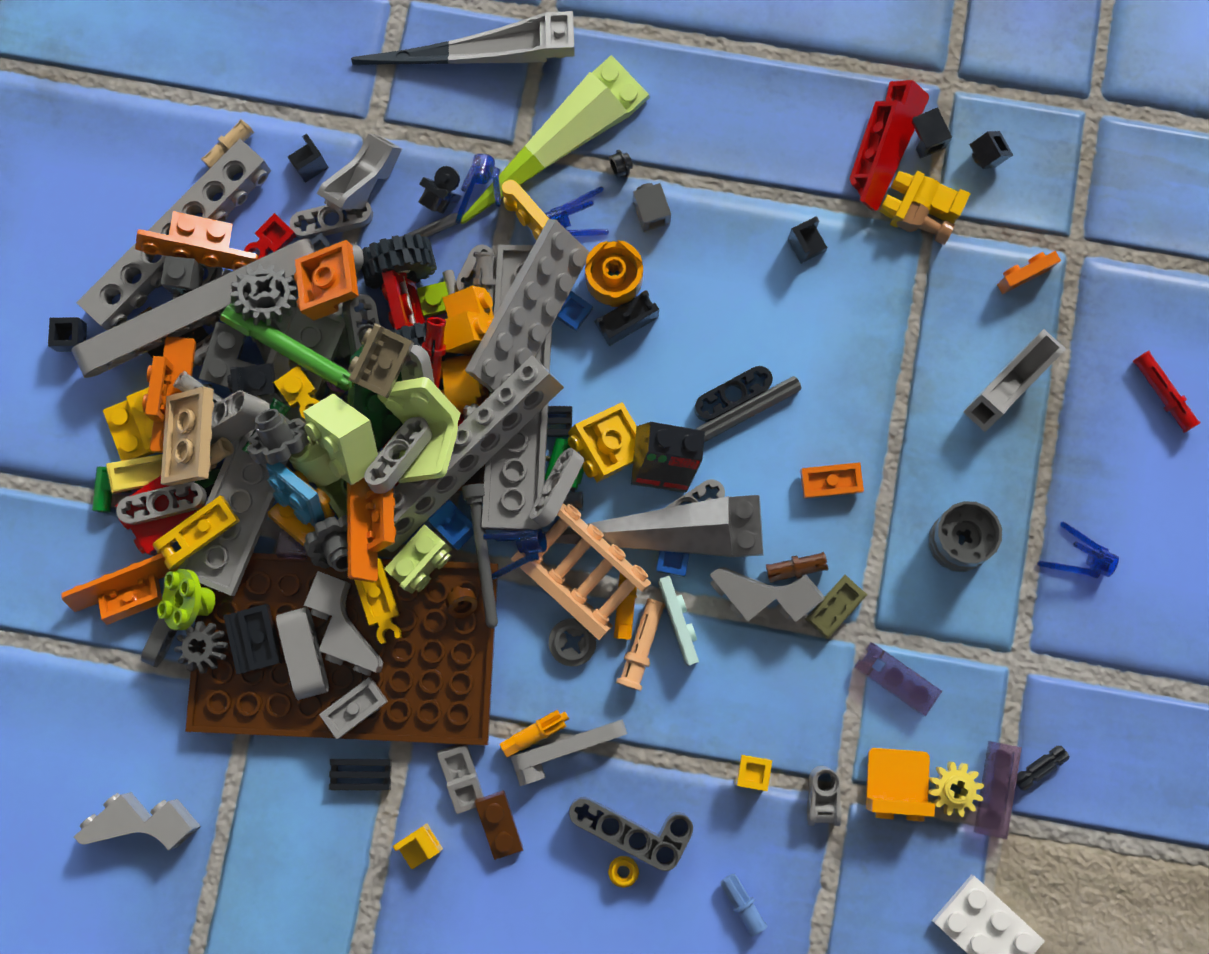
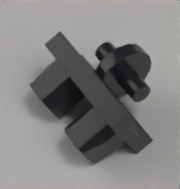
[418,166,462,214]

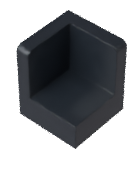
[911,107,952,159]
[288,133,329,183]
[787,216,828,263]

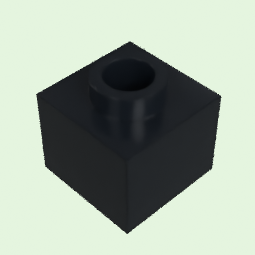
[969,131,1013,169]
[48,317,87,352]

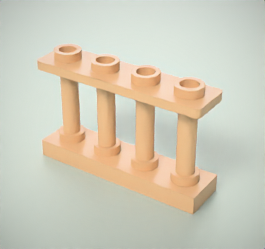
[511,503,651,640]

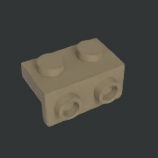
[348,323,414,398]

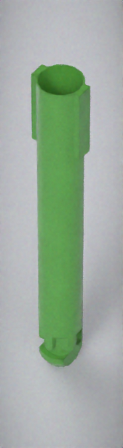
[220,303,352,392]

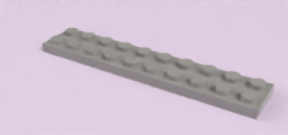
[481,244,552,532]
[178,299,346,596]

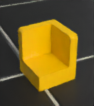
[734,754,772,792]
[392,823,443,869]

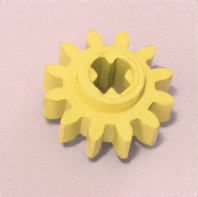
[928,761,984,817]

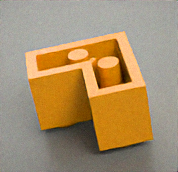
[442,285,494,355]

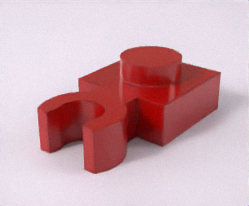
[244,213,296,260]

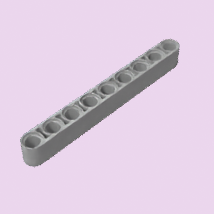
[71,239,316,378]

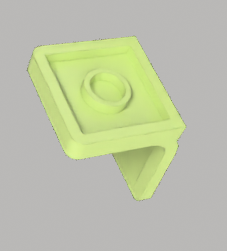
[377,377,461,483]

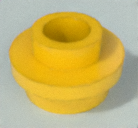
[608,856,639,888]

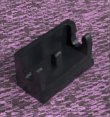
[594,290,659,346]

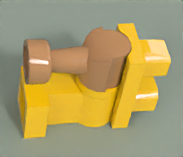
[879,171,971,245]

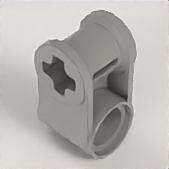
[807,766,841,826]

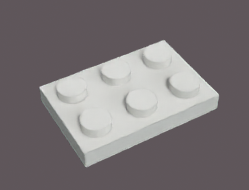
[932,874,1045,954]

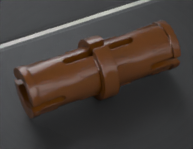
[766,552,828,583]

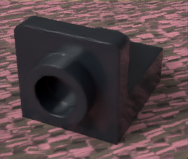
[227,363,277,396]

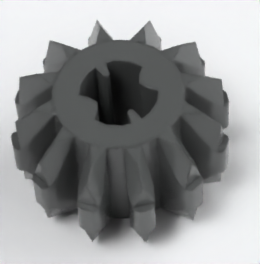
[174,621,229,673]

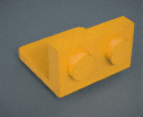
[866,748,935,822]

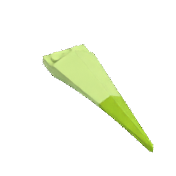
[460,55,650,224]

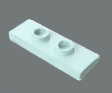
[658,576,699,666]

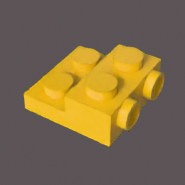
[103,387,156,461]
[568,402,636,483]

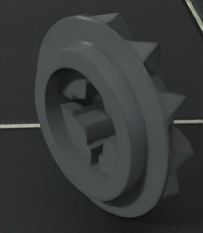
[549,618,596,666]

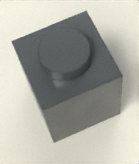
[633,183,671,232]
[161,256,205,295]

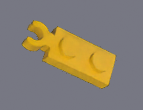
[354,558,401,644]

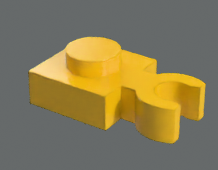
[274,365,320,419]

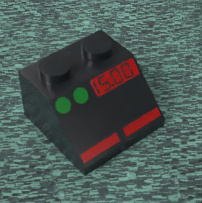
[631,422,705,493]

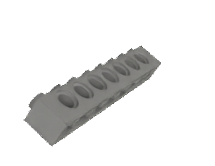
[76,139,271,330]
[385,355,564,553]

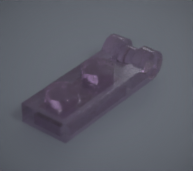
[854,642,942,716]

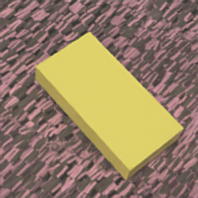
[106,454,163,494]

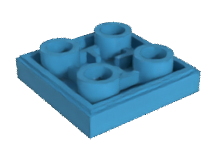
[266,462,325,526]

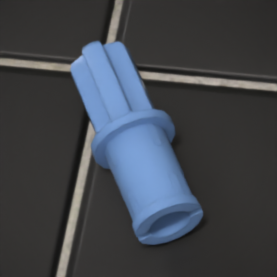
[720,874,767,936]

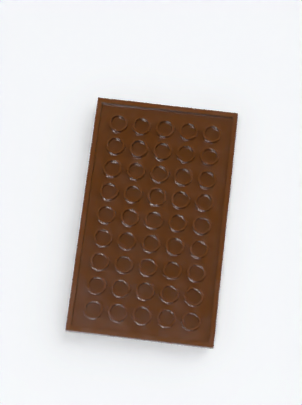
[185,553,499,745]

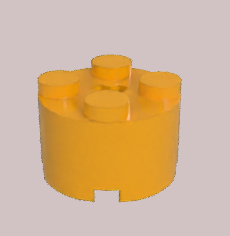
[585,240,643,307]
[440,355,489,415]

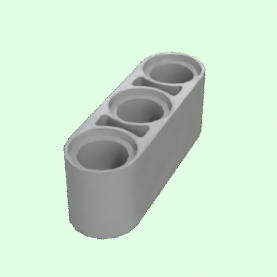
[210,390,270,445]
[276,607,329,700]

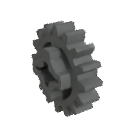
[230,264,297,326]

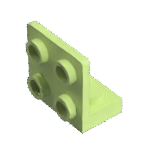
[384,524,452,593]

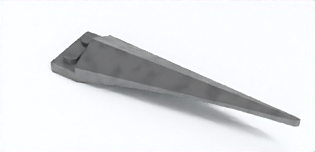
[523,495,764,557]

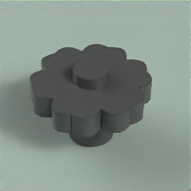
[247,409,309,465]
[304,515,348,572]

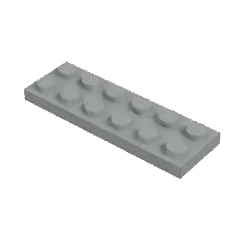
[465,219,589,393]

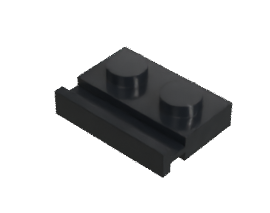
[223,604,282,675]

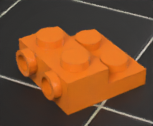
[294,240,359,321]

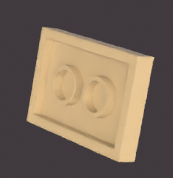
[161,386,214,486]

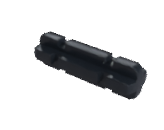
[1013,746,1070,791]

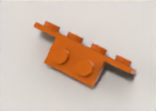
[135,211,258,271]
[142,337,196,453]
[347,478,396,583]
[61,553,179,625]

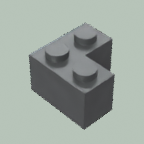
[199,321,255,387]

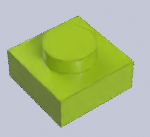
[417,281,448,318]

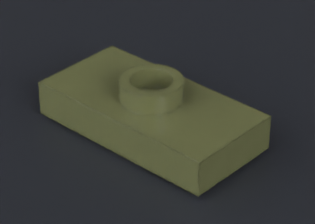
[804,575,867,639]

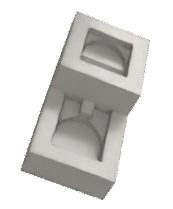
[437,744,484,814]

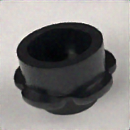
[609,149,633,178]

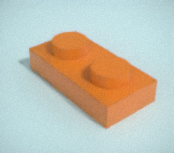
[997,251,1061,295]
[800,462,864,499]

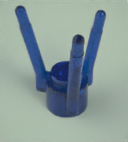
[455,153,501,224]
[544,187,609,236]
[1037,522,1119,579]
[483,528,547,580]

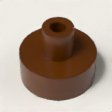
[445,586,478,618]

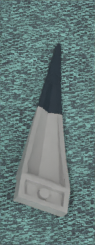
[351,11,575,65]

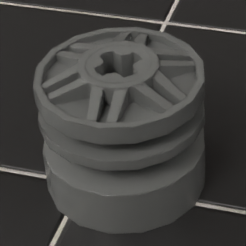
[929,501,1002,572]

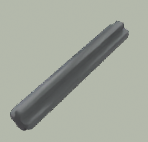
[696,376,802,442]

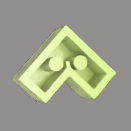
[303,394,378,485]

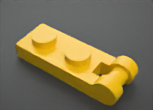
[502,180,549,240]
[153,495,240,570]

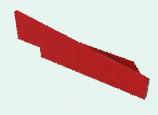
[849,80,929,211]

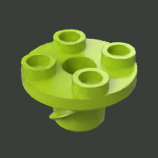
[157,569,215,630]

